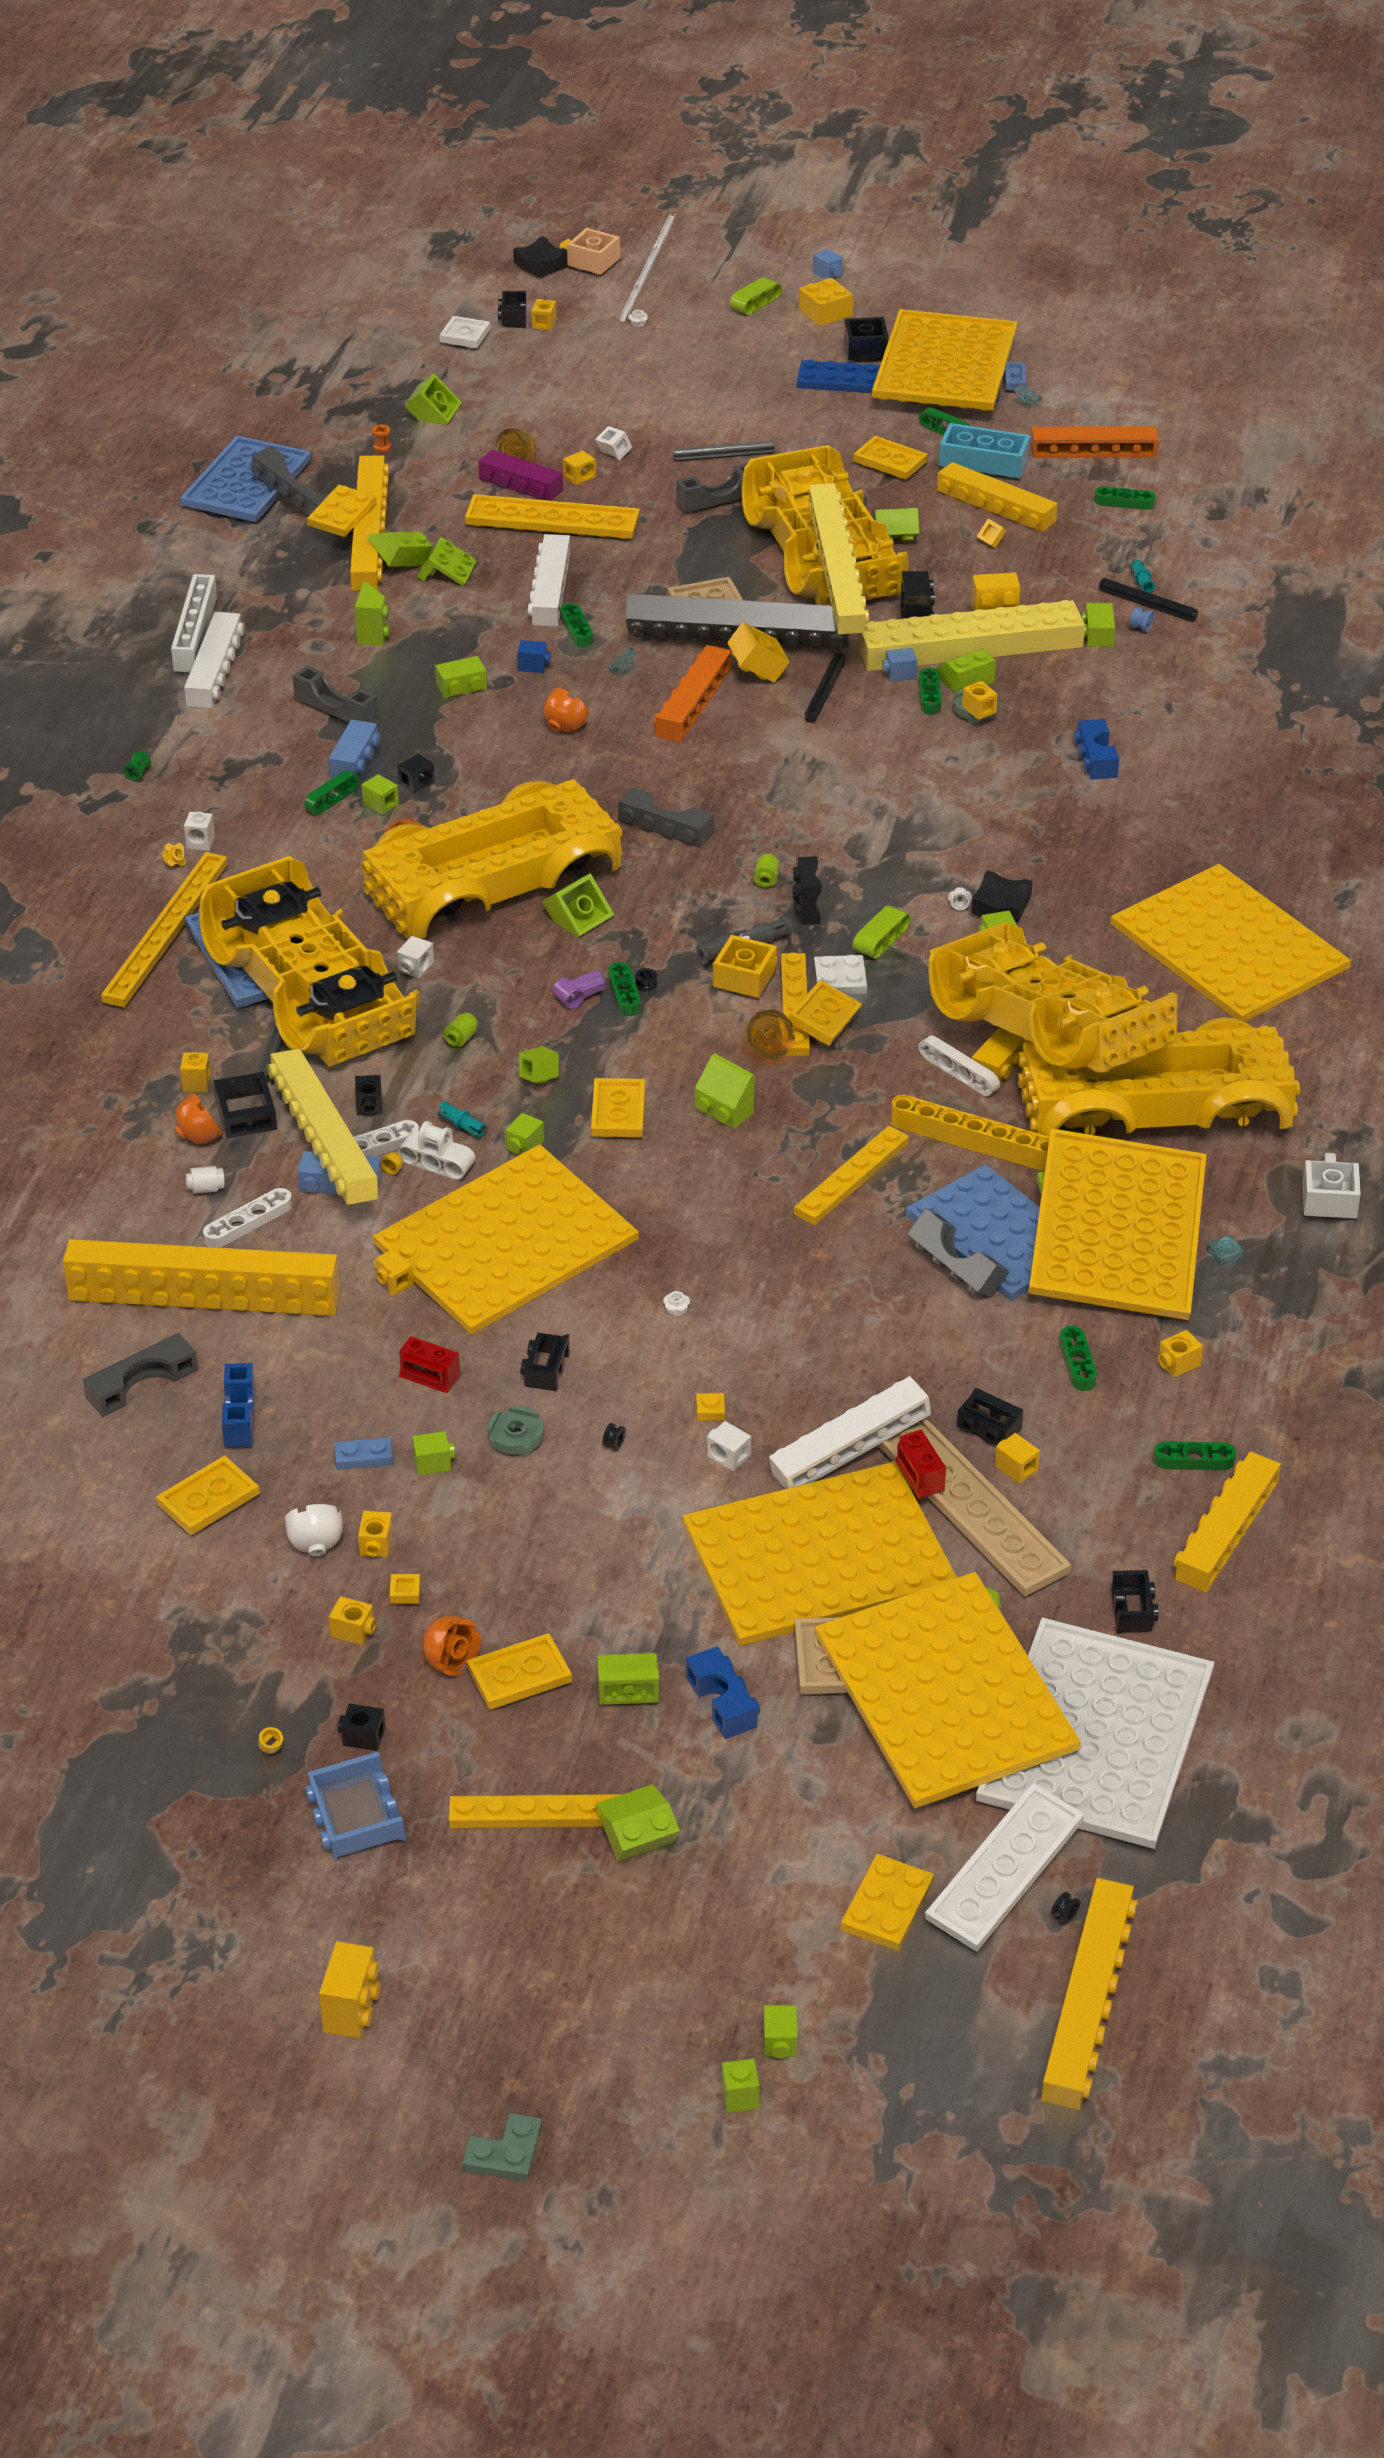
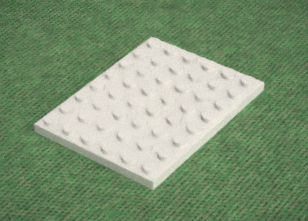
[976,1618,1215,1849]

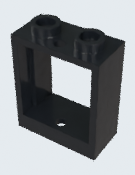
[214,1072,277,1139]

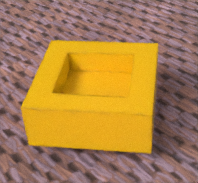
[977,519,1007,548]
[696,1393,725,1421]
[389,1574,421,1604]

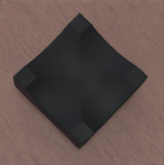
[513,236,567,277]
[793,856,822,925]
[971,870,1033,924]

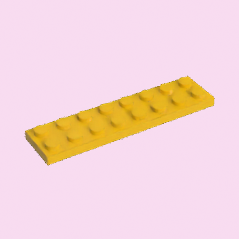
[465,494,640,539]

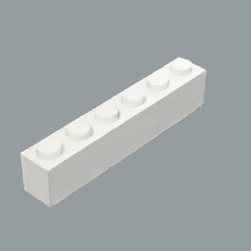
[528,534,570,626]
[171,574,217,673]
[184,612,245,708]
[769,1376,931,1489]

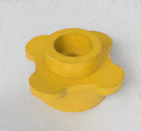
[162,843,186,867]

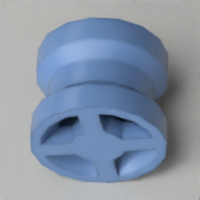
[1130,607,1155,632]

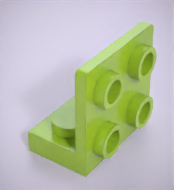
[417,537,476,586]
[598,1653,659,1705]

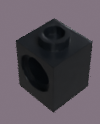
[397,754,435,794]
[355,1075,383,1115]
[338,1703,386,1751]

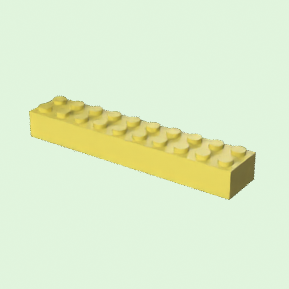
[858,600,1085,671]

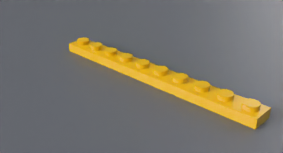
[101,852,228,1008]

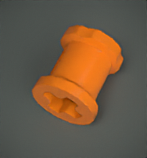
[372,424,391,452]

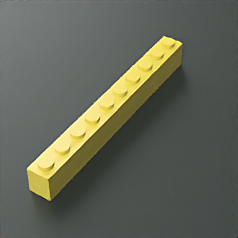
[809,483,869,634]
[268,1049,378,1205]

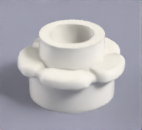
[628,310,648,327]
[948,887,972,911]
[663,1291,690,1316]

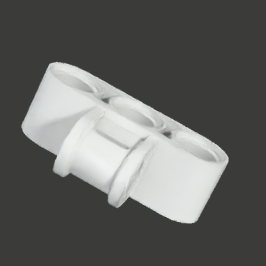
[397,1121,476,1180]

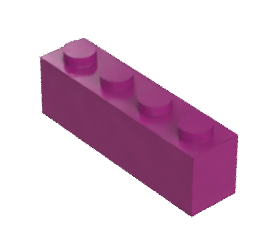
[478,450,563,501]

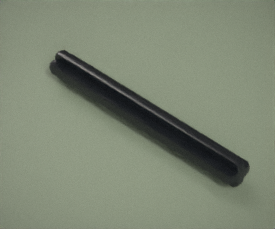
[1099,578,1198,622]
[804,652,846,722]

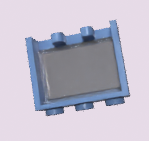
[305,1752,406,1861]

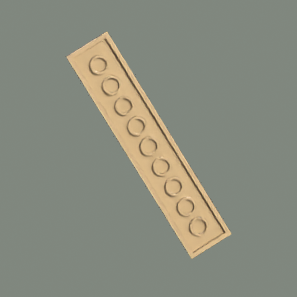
[877,1418,1072,1597]

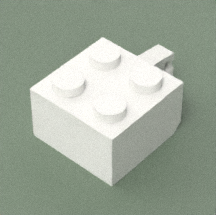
[1302,1153,1361,1218]

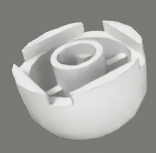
[284,1504,343,1556]

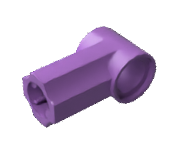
[552,970,605,1009]

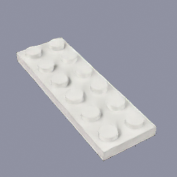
[925,1783,1084,1952]

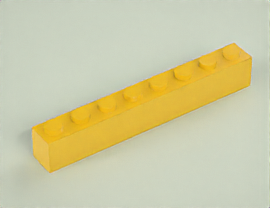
[1041,1878,1138,2110]

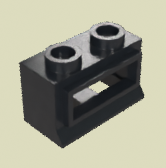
[498,291,527,328]
[520,1332,570,1392]
[957,1387,1023,1445]
[1111,1570,1159,1634]

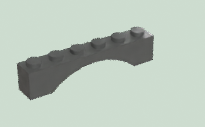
[251,446,336,536]

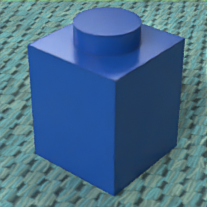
[517,640,551,673]

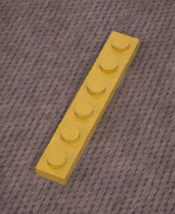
[781,953,810,1056]
[794,1125,909,1226]
[449,1794,622,1828]

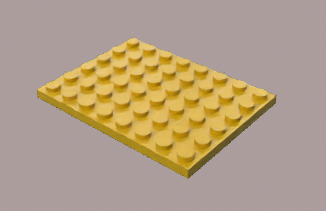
[872,309,1018,411]
[1110,864,1351,1022]
[1028,1128,1207,1320]
[373,1144,639,1335]
[682,1461,957,1646]
[815,1572,1081,1809]

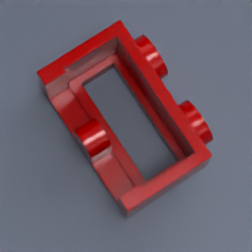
[399,1336,460,1394]
[895,1429,946,1499]

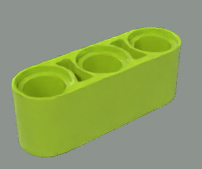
[730,277,782,315]
[853,905,911,959]

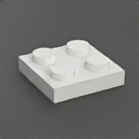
[439,316,490,348]
[814,955,867,995]

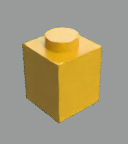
[995,1433,1040,1484]

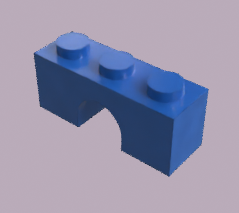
[1073,719,1119,780]
[222,1363,255,1447]
[686,1646,760,1739]

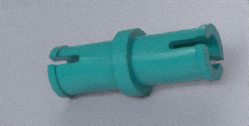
[1131,560,1155,593]
[437,1101,487,1139]

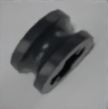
[635,968,657,992]
[602,1423,626,1451]
[1051,1892,1081,1924]

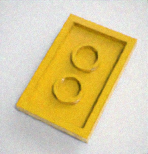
[853,436,928,480]
[307,485,376,537]
[787,979,863,1046]
[591,1078,645,1138]
[156,1455,260,1535]
[467,1633,572,1710]
[840,1854,934,1951]

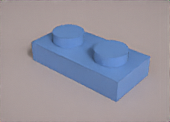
[1005,362,1026,392]
[335,1437,393,1470]

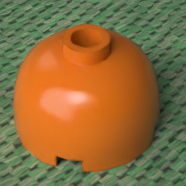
[543,688,589,733]
[174,1092,223,1145]
[422,1615,481,1677]

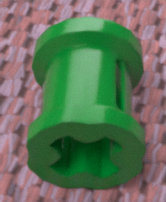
[123,751,152,781]

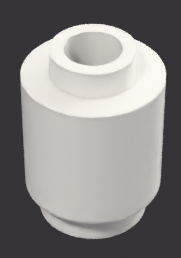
[186,1166,225,1194]

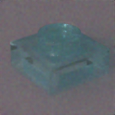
[1014,384,1042,405]
[608,647,637,675]
[1206,1235,1244,1267]

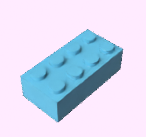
[939,423,1031,478]

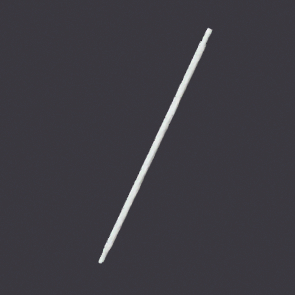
[620,214,675,322]

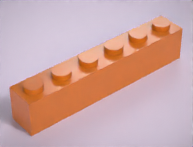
[1031,426,1158,458]
[653,645,732,742]

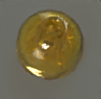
[496,428,536,462]
[743,1009,795,1061]

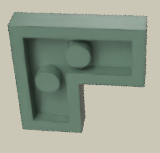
[462,2113,542,2182]

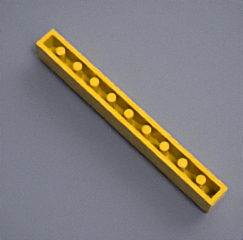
[350,456,389,591]

